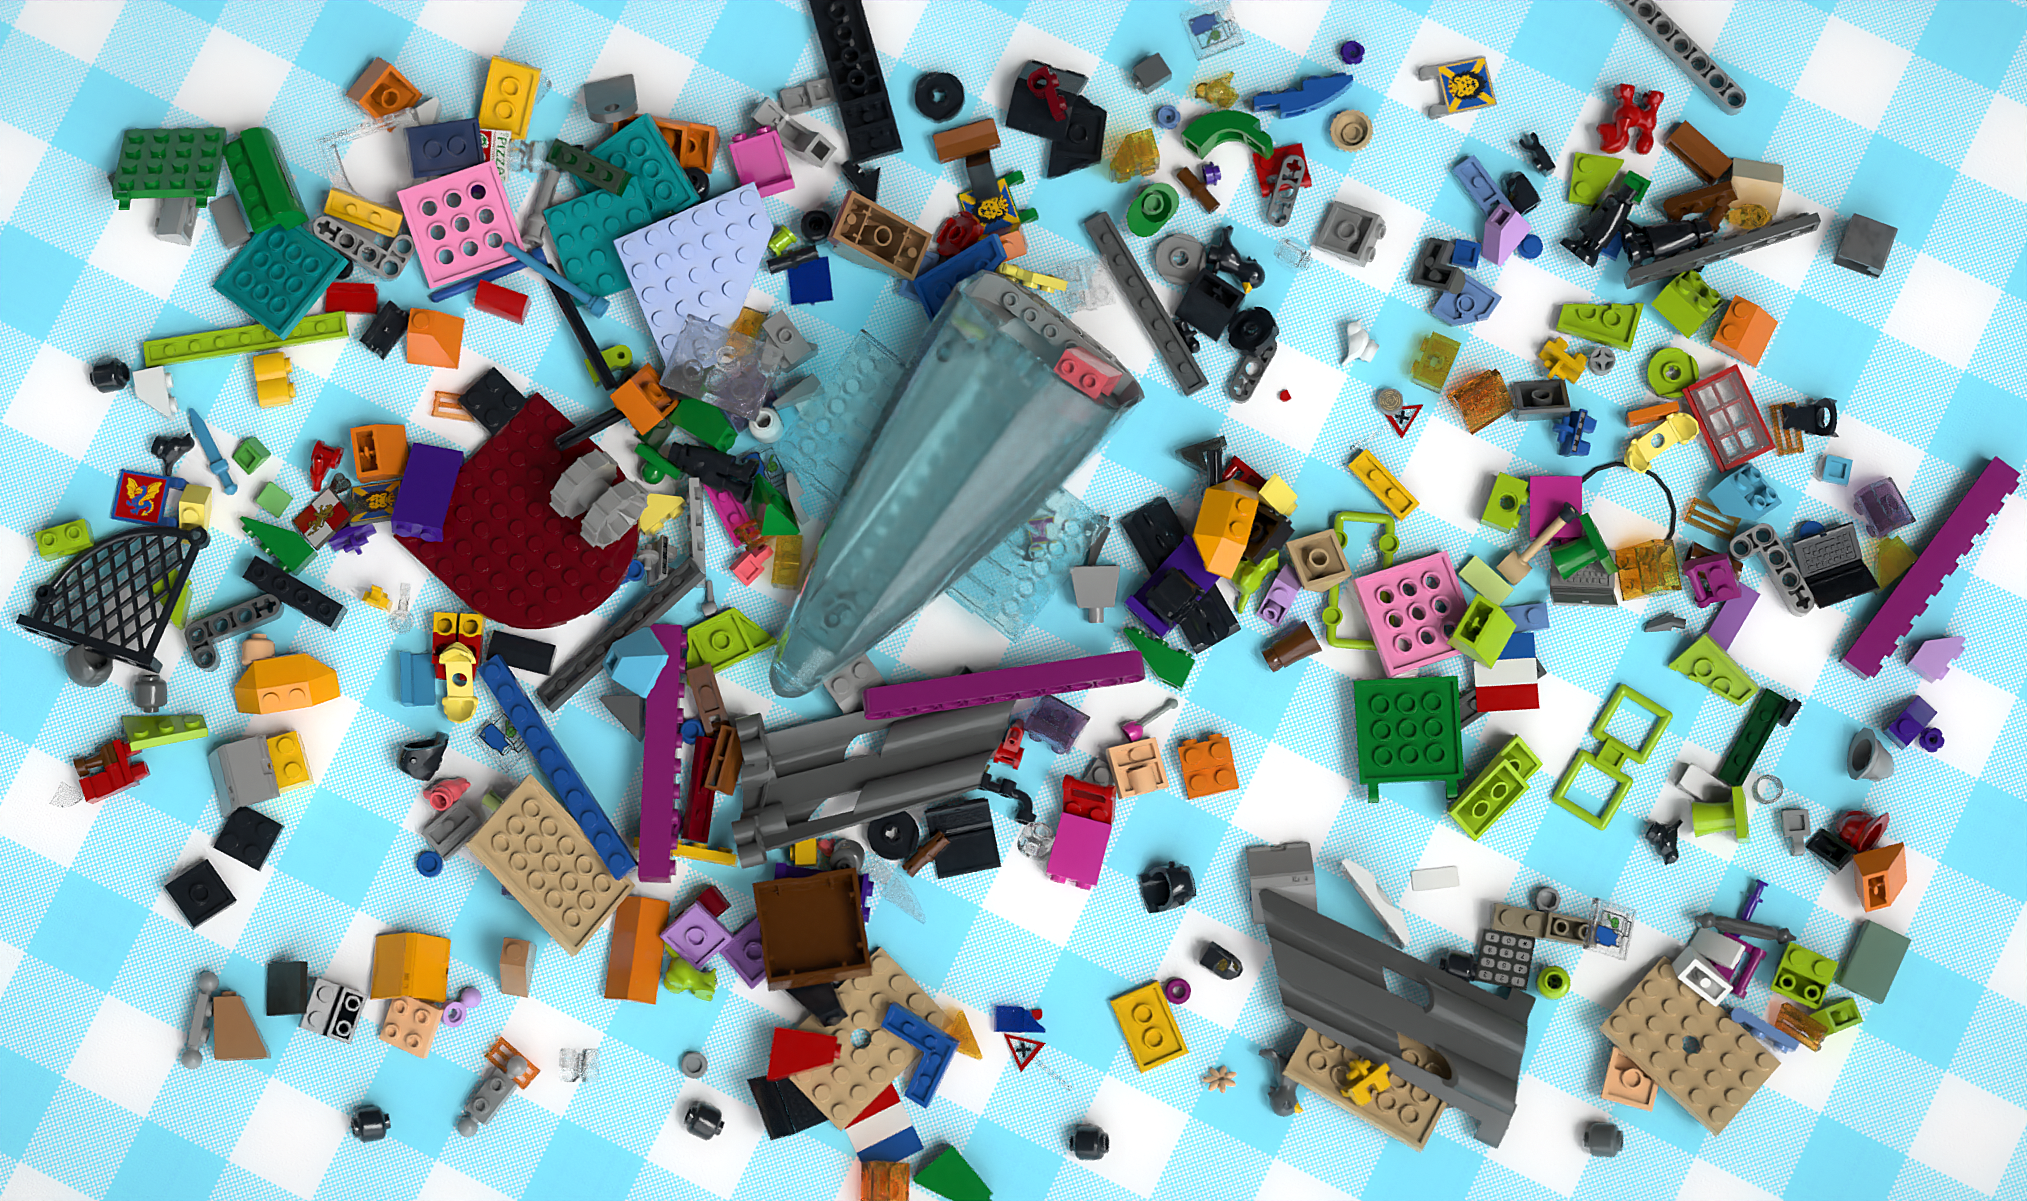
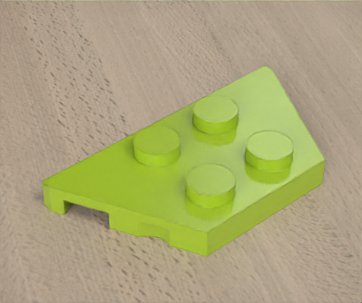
[687,607,778,687]

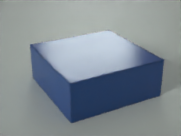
[1451,239,1482,270]

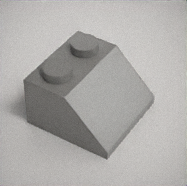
[154,197,199,246]
[823,654,888,714]

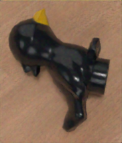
[1207,225,1265,294]

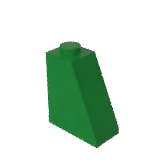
[668,382,738,453]
[913,1145,994,1201]

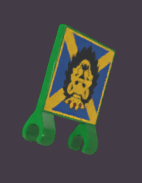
[958,170,1039,235]

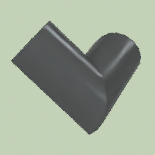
[1411,237,1466,294]

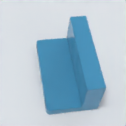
[400,652,436,707]

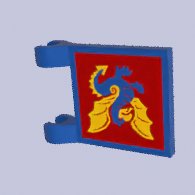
[111,469,189,527]

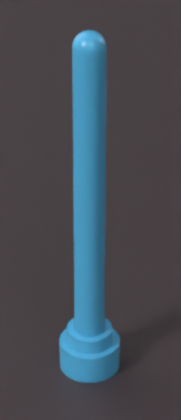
[503,242,610,319]

